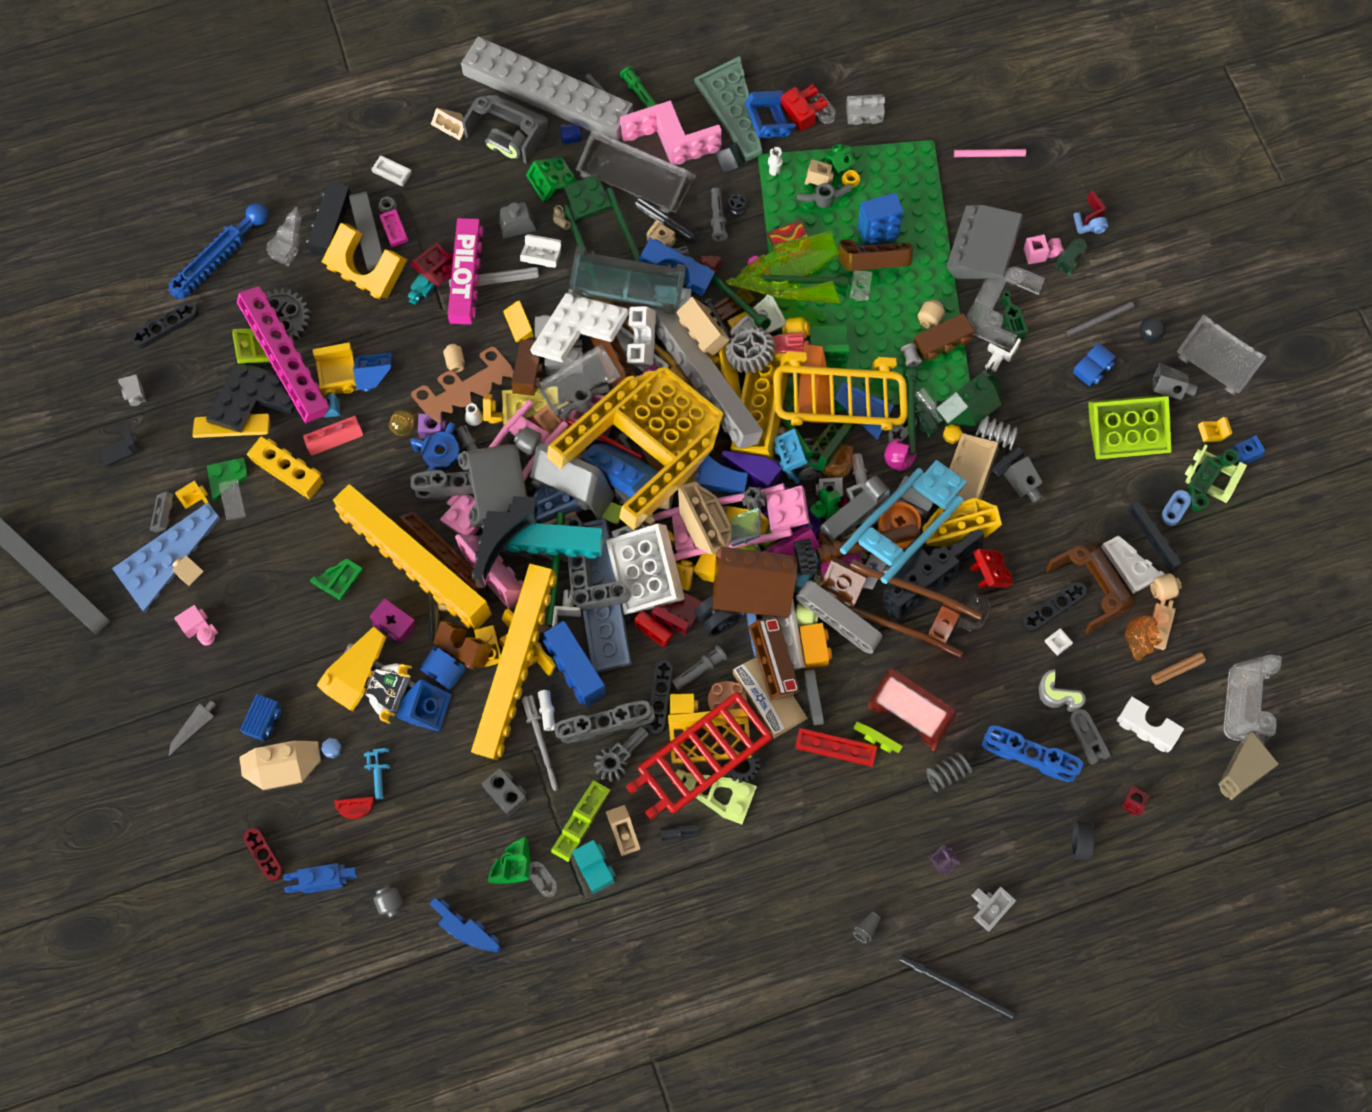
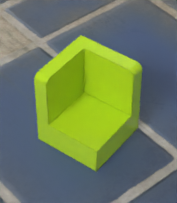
[601,502,622,524]

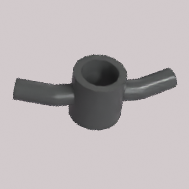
[797,183,852,208]
[559,384,610,421]

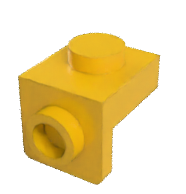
[1198,417,1232,442]
[175,481,209,509]

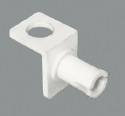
[985,338,1021,373]
[552,590,581,627]

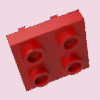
[970,549,1013,589]

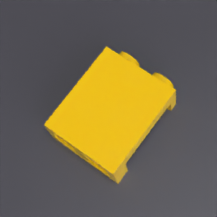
[313,343,357,397]

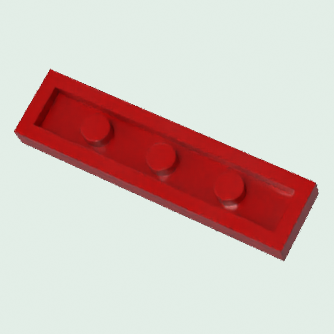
[795,728,877,767]

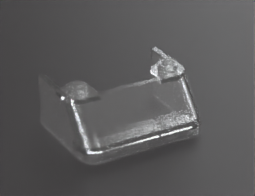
[966,267,1045,351]
[538,345,621,416]

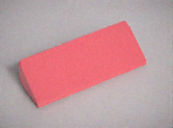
[303,416,363,456]

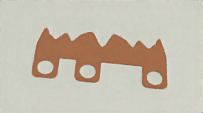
[411,347,514,423]

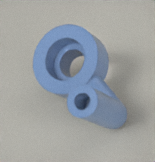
[1073,212,1108,234]

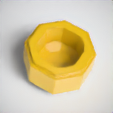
[943,424,962,444]

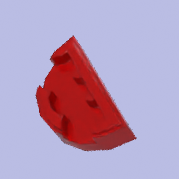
[334,797,375,820]

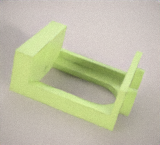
[1185,445,1247,503]

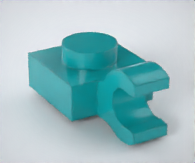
[408,274,436,305]

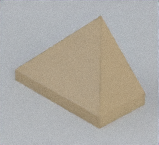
[431,108,464,140]

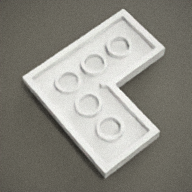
[530,293,629,363]

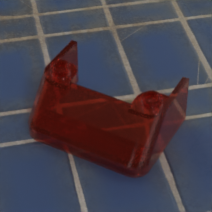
[868,669,957,752]

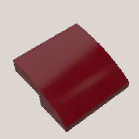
[410,242,454,286]

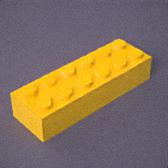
[731,353,789,460]

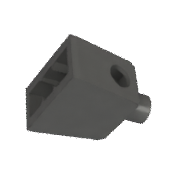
[499,203,536,239]
[1152,363,1198,400]
[1004,456,1043,503]

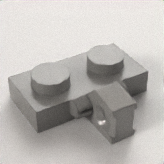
[971,887,1016,932]

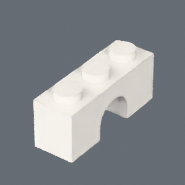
[627,307,656,366]
[1116,697,1184,752]

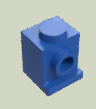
[1233,435,1265,465]

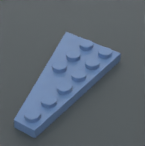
[112,503,220,613]

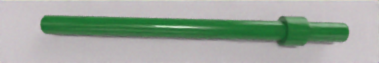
[545,512,565,626]

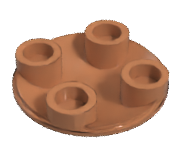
[708,681,747,710]

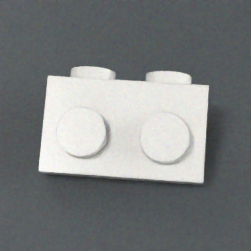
[520,234,561,268]

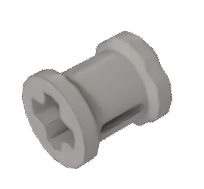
[900,343,922,368]

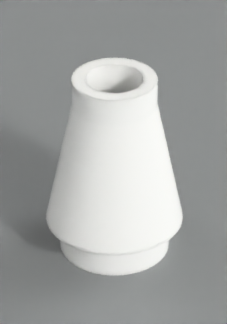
[465,403,483,426]

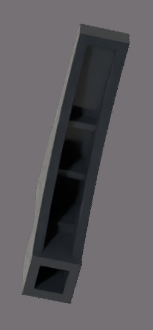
[472,496,539,588]

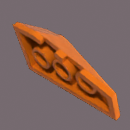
[798,344,831,423]

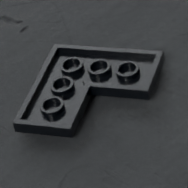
[206,363,303,433]

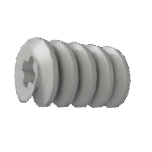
[976,416,1018,450]

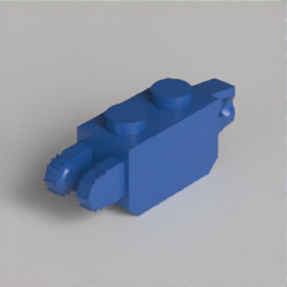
[284,863,357,893]

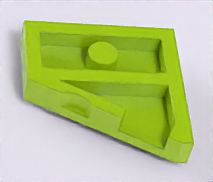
[853,722,903,753]

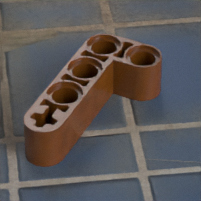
[838,239,914,271]

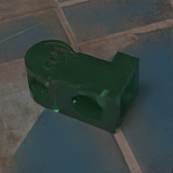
[1056,238,1087,276]

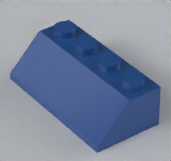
[581,444,660,497]

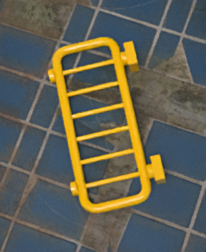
[773,351,908,430]

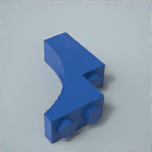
[695,455,748,495]

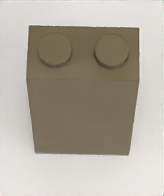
[1218,732,1278,800]

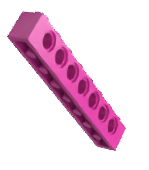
[237,286,328,423]

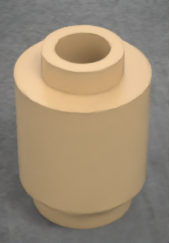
[443,344,465,373]

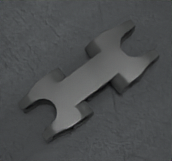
[411,470,474,501]
[554,700,656,744]

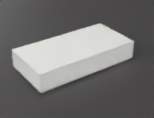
[372,155,412,187]

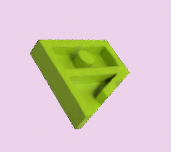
[232,328,270,364]

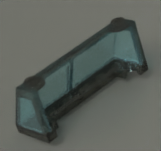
[569,246,686,314]

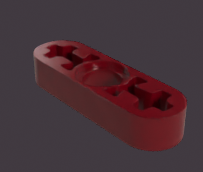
[243,828,283,881]

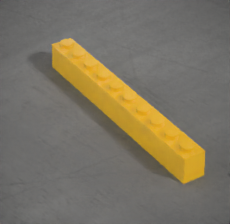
[471,564,557,760]

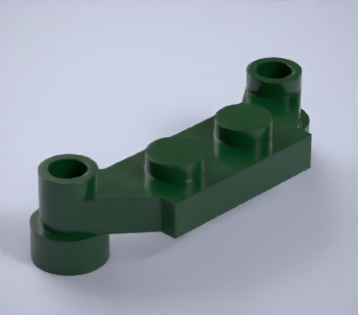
[1186,449,1239,512]

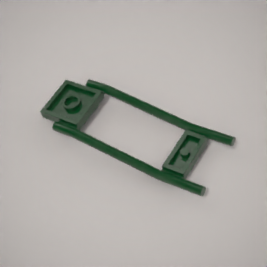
[563,174,657,297]

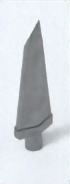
[168,700,216,757]

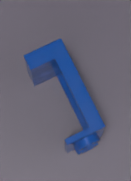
[745,91,796,138]

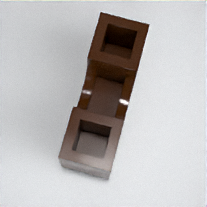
[433,621,492,669]

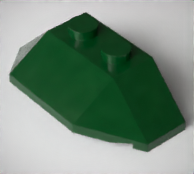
[935,368,1002,426]

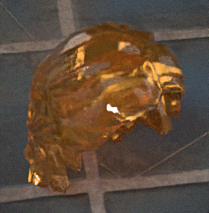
[819,444,854,478]
[1125,615,1162,661]

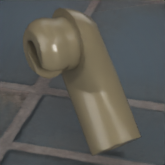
[553,205,571,230]

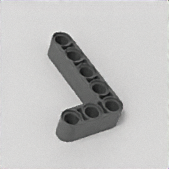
[565,516,631,611]

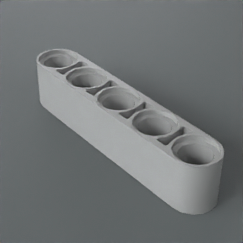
[796,581,882,654]

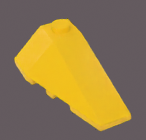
[317,627,386,711]

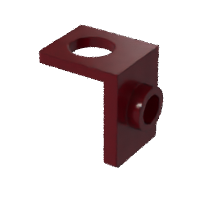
[1083,191,1106,225]
[1121,786,1150,816]

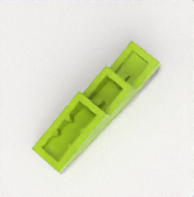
[551,780,610,862]

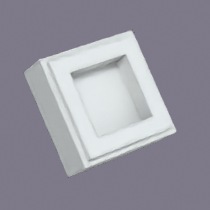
[1045,628,1073,656]

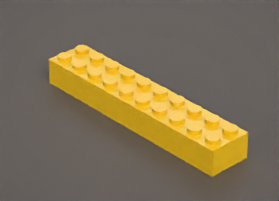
[333,484,492,630]

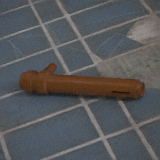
[816,524,920,563]

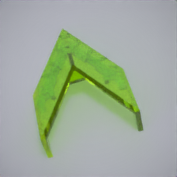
[726,231,841,304]

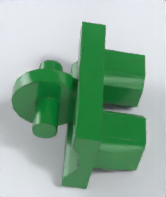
[810,488,841,521]

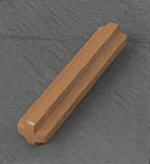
[1151,652,1206,685]

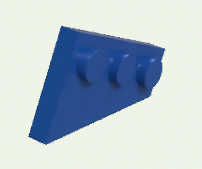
[834,382,893,440]

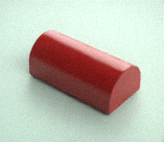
[634,611,674,648]

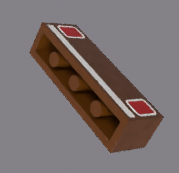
[749,617,800,701]

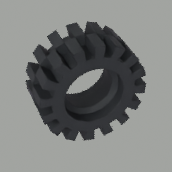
[794,538,817,576]
[724,746,760,783]

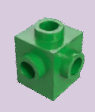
[824,144,856,173]

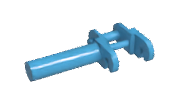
[364,748,390,799]

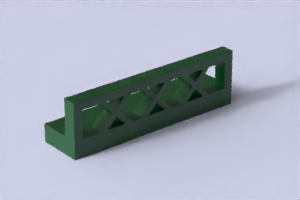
[806,414,857,472]

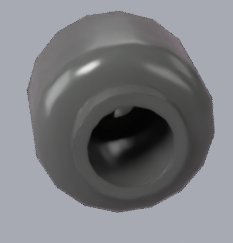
[514,427,543,455]
[373,885,403,917]

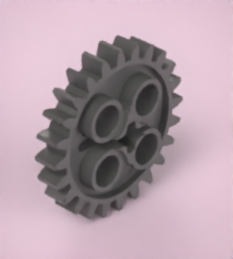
[257,288,311,343]

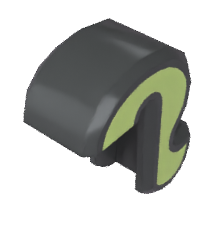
[485,128,526,159]

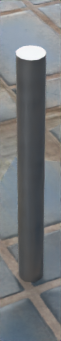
[1066,302,1134,337]

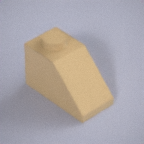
[606,805,640,856]

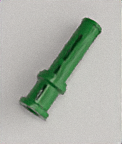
[620,66,657,108]

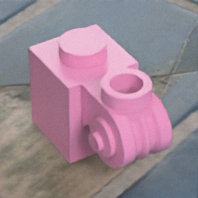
[1023,235,1064,264]
[175,605,218,646]

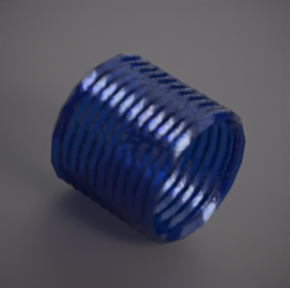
[560,123,581,144]

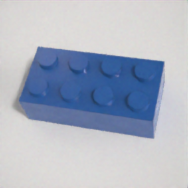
[543,621,607,708]

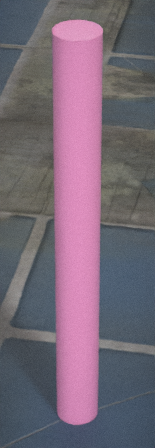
[954,149,1026,157]

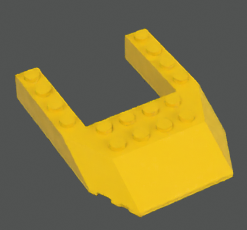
[547,367,723,530]

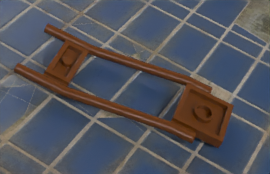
[820,557,983,658]

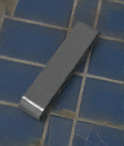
[349,191,383,273]

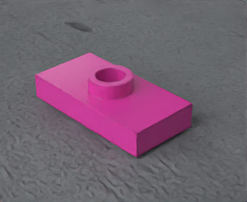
[379,209,409,247]

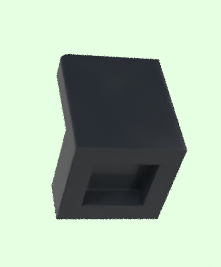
[715,142,744,172]

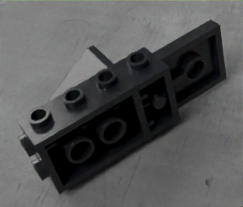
[883,529,984,622]

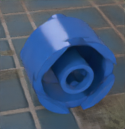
[420,646,467,690]

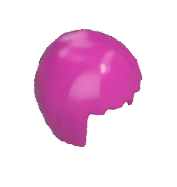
[884,439,916,471]

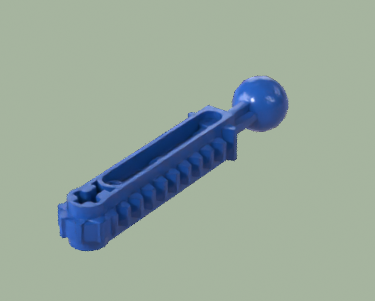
[168,203,268,299]

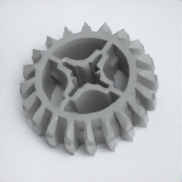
[725,326,776,375]

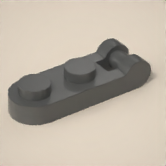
[1070,709,1110,765]

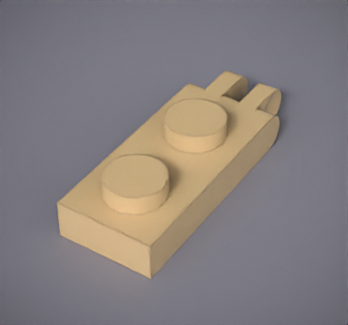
[1145,599,1176,650]

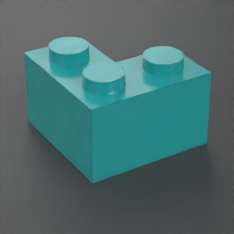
[572,840,616,894]

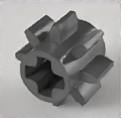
[742,487,766,511]

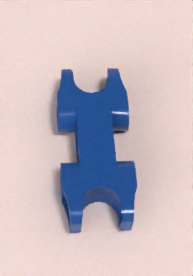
[981,726,1083,782]

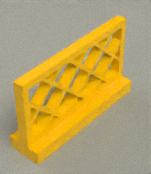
[668,709,752,765]

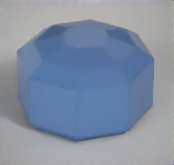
[321,738,342,759]

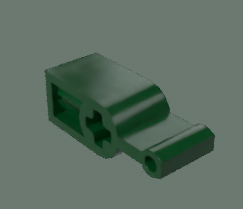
[1001,291,1028,343]

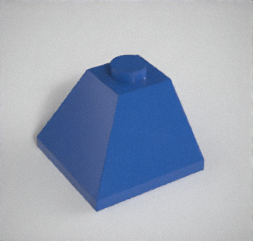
[353,352,393,391]
[396,680,452,731]

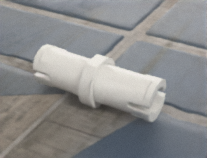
[768,147,782,176]
[538,690,556,731]

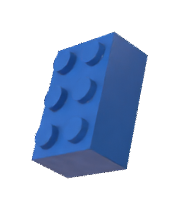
[857,193,903,246]

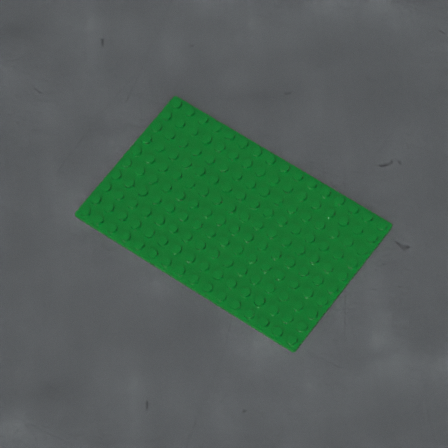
[758,140,970,413]

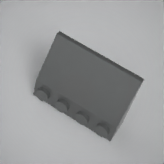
[947,205,1023,279]

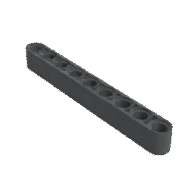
[0,518,111,635]

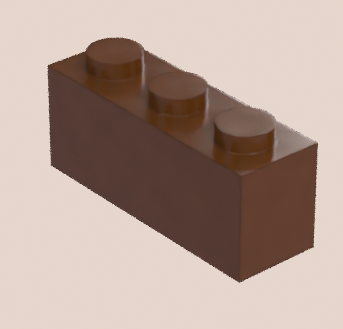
[913,313,974,362]
[511,339,545,396]

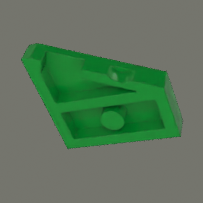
[207,458,248,501]
[310,559,363,601]

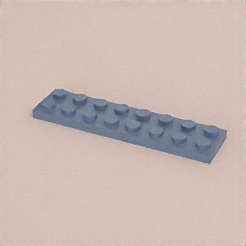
[576,518,632,673]

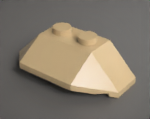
[678,482,733,554]
[240,741,321,790]

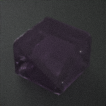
[929,845,960,876]

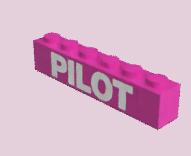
[448,218,484,324]

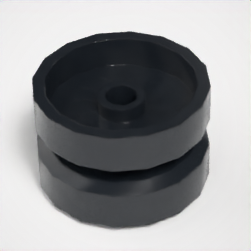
[694,596,744,637]

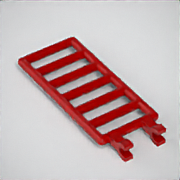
[626,692,773,820]

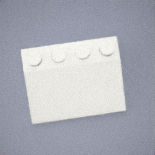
[606,524,685,615]

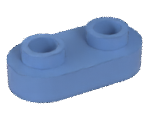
[1161,490,1191,526]

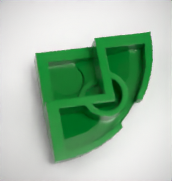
[488,837,530,884]

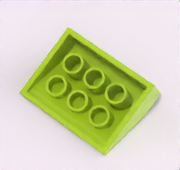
[1088,395,1171,459]

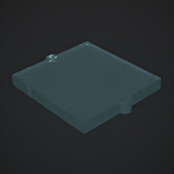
[731,508,761,547]

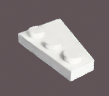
[729,292,786,338]
[1101,536,1165,594]

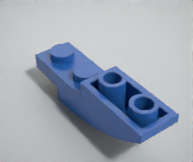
[430,898,502,952]

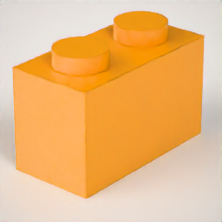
[799,623,832,669]

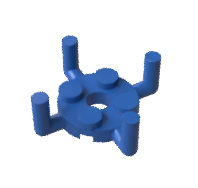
[411,422,461,471]

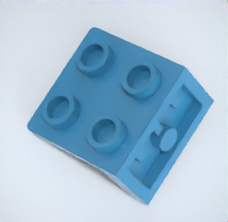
[774,429,808,484]

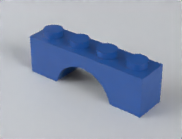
[638,238,715,296]

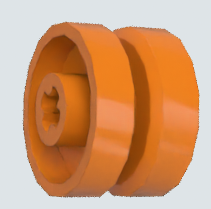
[877,502,921,550]

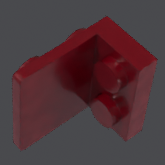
[652,592,702,636]

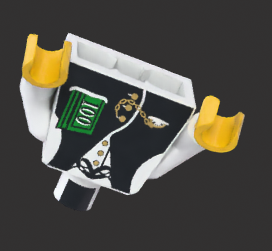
[365,663,412,724]

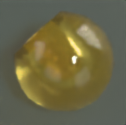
[388,410,415,436]

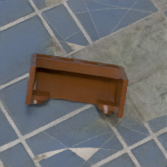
[1046,545,1134,634]

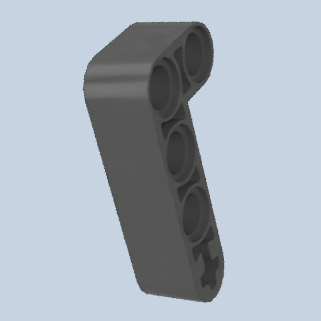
[820,476,890,542]

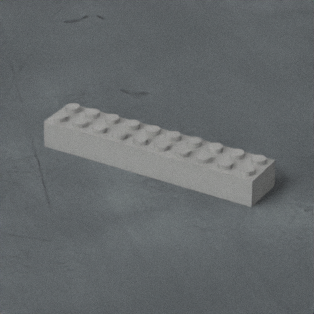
[461,37,633,142]

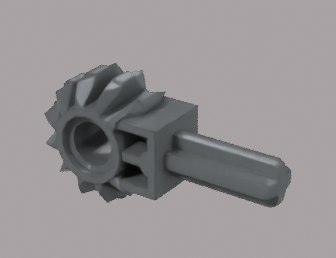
[594,727,649,782]

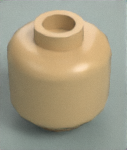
[918,300,945,328]
[1150,573,1182,601]

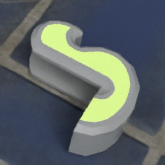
[1038,669,1086,712]

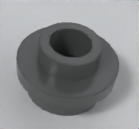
[378,197,397,213]

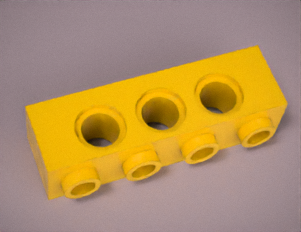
[247,437,324,500]

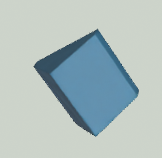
[324,393,341,418]

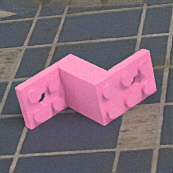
[620,101,721,166]

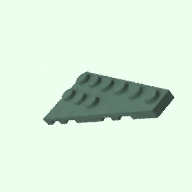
[694,56,762,162]

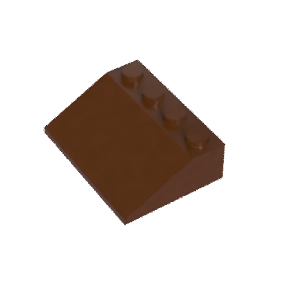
[712,546,798,618]

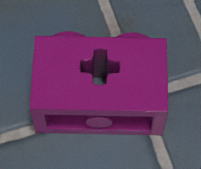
[370,598,417,643]

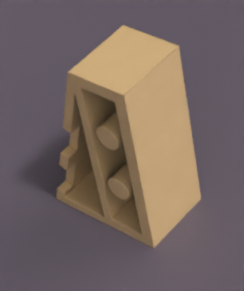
[676,297,729,356]

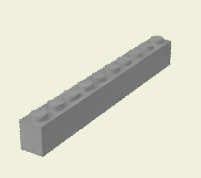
[652,304,763,449]

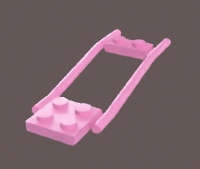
[440,400,569,535]
[654,484,809,561]

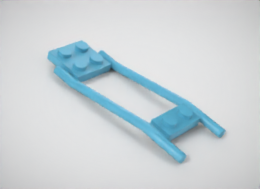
[840,460,967,584]

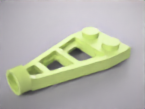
[672,769,757,824]

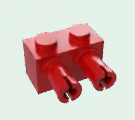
[781,84,828,132]

